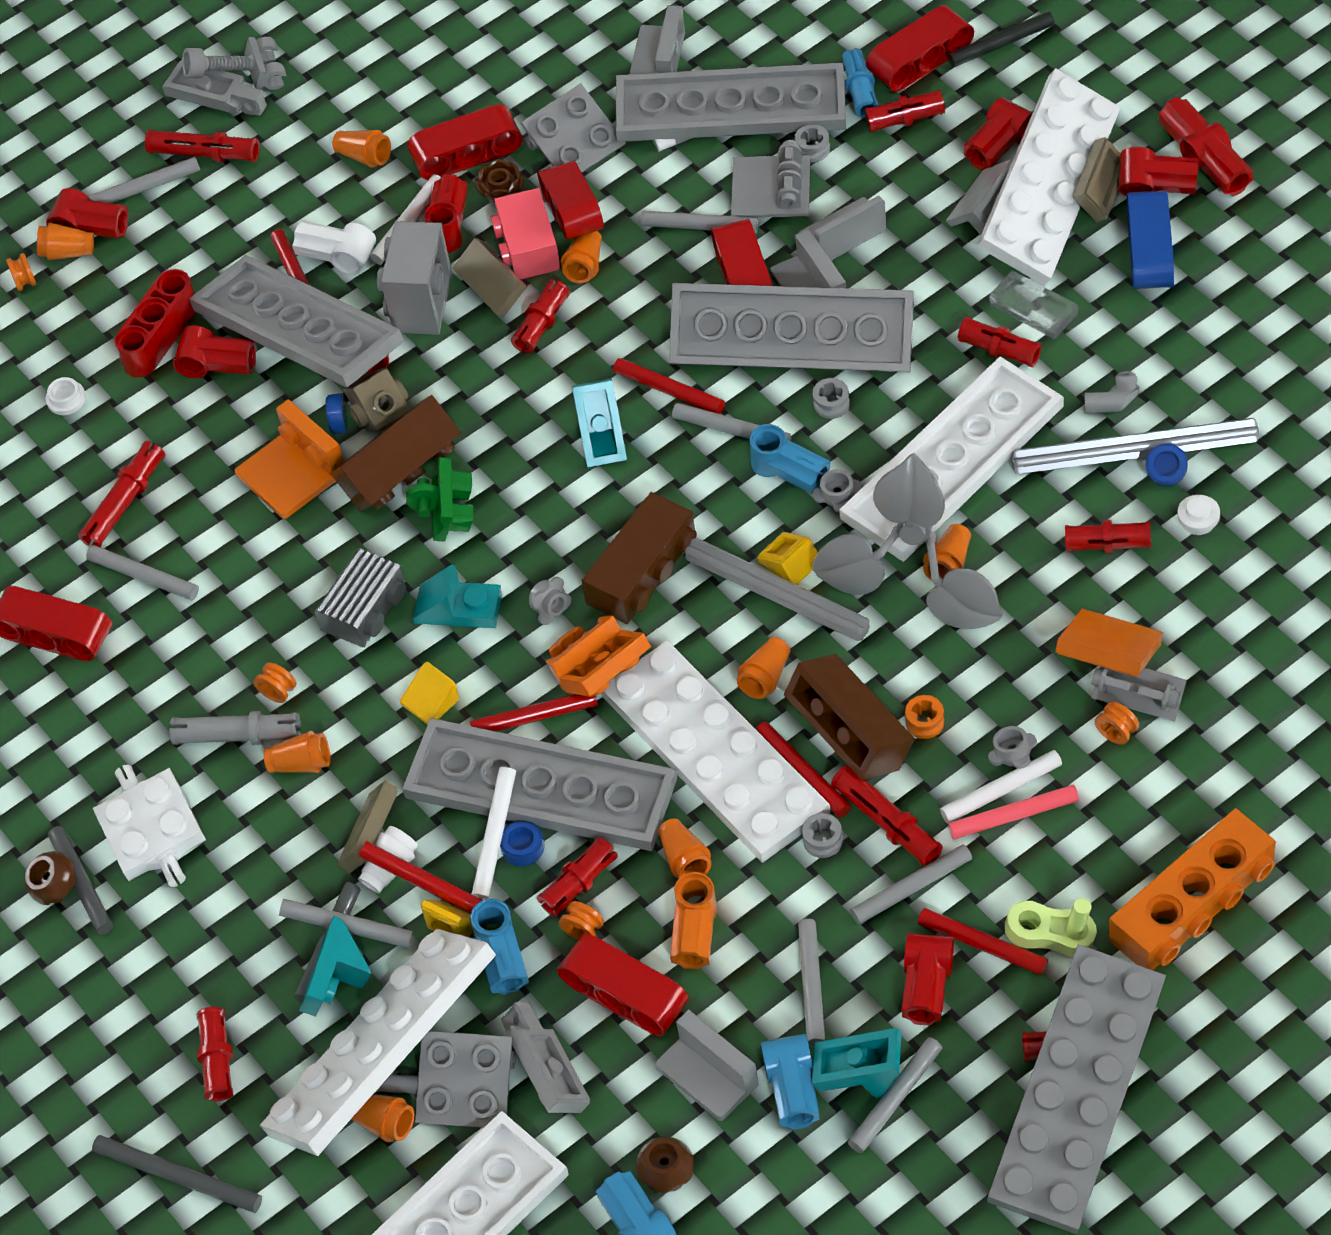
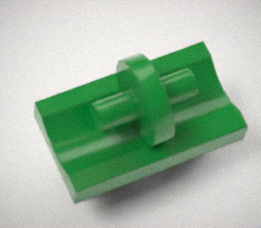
[406,457,474,542]

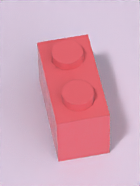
[490,188,561,279]

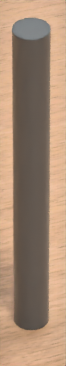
[92,1135,262,1213]

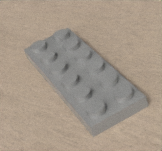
[616,63,846,142]
[189,255,404,388]
[669,283,914,373]
[402,718,677,851]
[987,944,1166,1235]

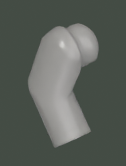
[1084,371,1140,413]

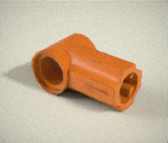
[670,872,717,969]

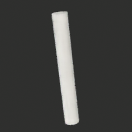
[370,174,441,265]
[940,750,1062,824]
[472,767,516,898]

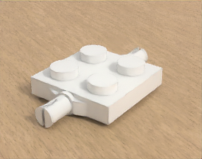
[93,765,206,887]

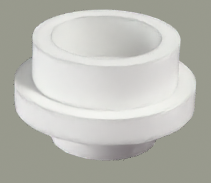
[46,377,86,415]
[1177,495,1220,535]

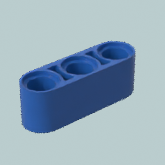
[1127,191,1174,289]

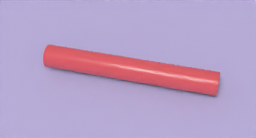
[948,785,1079,840]

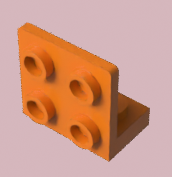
[235,399,344,519]

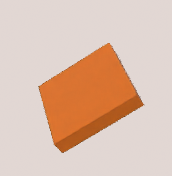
[1055,608,1164,677]

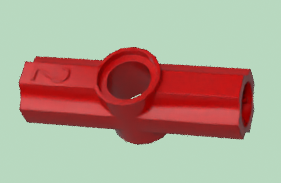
[1159,96,1253,197]

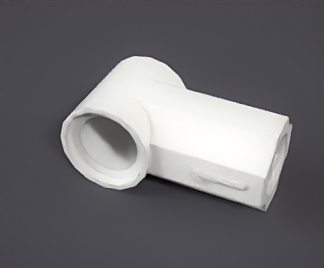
[292,221,376,275]

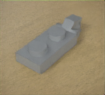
[162,60,267,116]
[501,1002,590,1113]

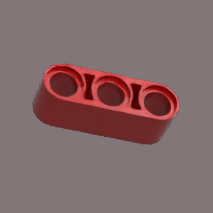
[866,5,975,92]
[407,104,523,180]
[537,160,604,240]
[711,219,773,286]
[114,269,196,378]
[0,586,112,662]
[557,933,689,1037]

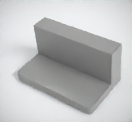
[630,5,685,74]
[946,159,1013,235]
[799,196,886,260]
[770,229,846,288]
[656,1010,759,1121]

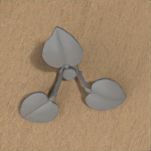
[813,453,1003,629]

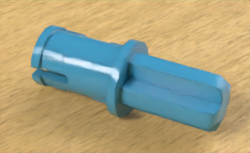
[842,48,879,118]

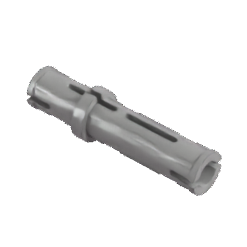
[169,711,301,745]

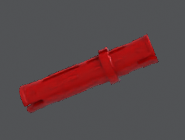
[145,129,260,162]
[78,441,166,548]
[831,765,943,866]

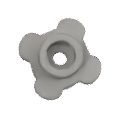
[813,469,862,512]
[529,577,571,625]
[988,726,1037,769]

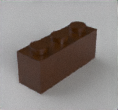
[330,395,461,512]
[581,492,697,625]
[784,654,915,781]

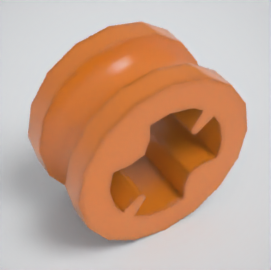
[6,253,37,292]
[253,662,297,703]
[905,695,945,739]
[1095,702,1139,745]
[558,901,604,941]

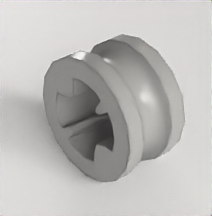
[795,124,830,163]
[812,378,850,419]
[802,813,843,858]

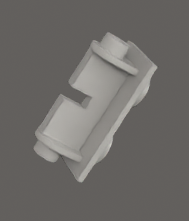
[1091,667,1187,722]

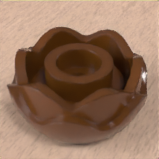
[475,159,524,203]
[25,851,76,905]
[636,1136,694,1193]

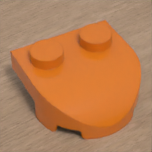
[545,616,651,697]

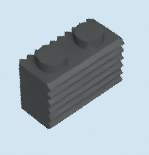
[315,548,406,648]

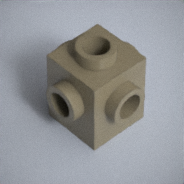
[343,368,410,432]

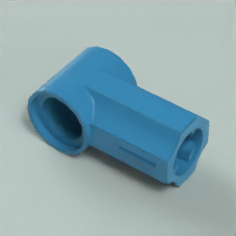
[750,424,830,494]
[471,899,529,995]
[760,1033,820,1130]
[596,1171,677,1235]

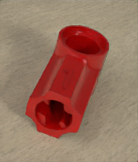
[963,97,1033,171]
[1118,147,1198,196]
[424,174,468,253]
[46,188,129,239]
[173,326,257,379]
[901,933,954,1026]

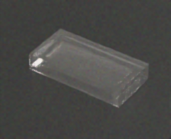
[989,270,1078,340]

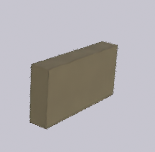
[1073,137,1120,223]
[452,238,527,317]
[337,780,398,873]

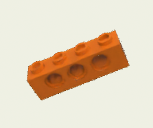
[1109,808,1276,970]

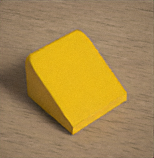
[756,532,818,585]
[400,661,460,725]
[421,900,473,937]

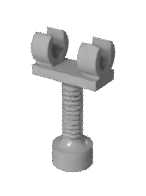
[182,37,287,90]

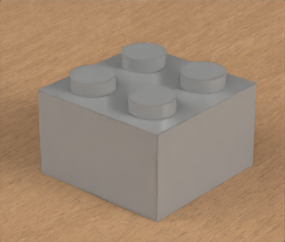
[377,221,452,335]

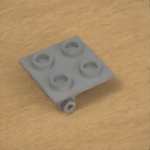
[520,83,626,173]
[731,140,810,218]
[415,1031,516,1128]

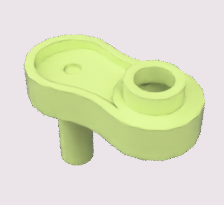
[1005,898,1097,957]

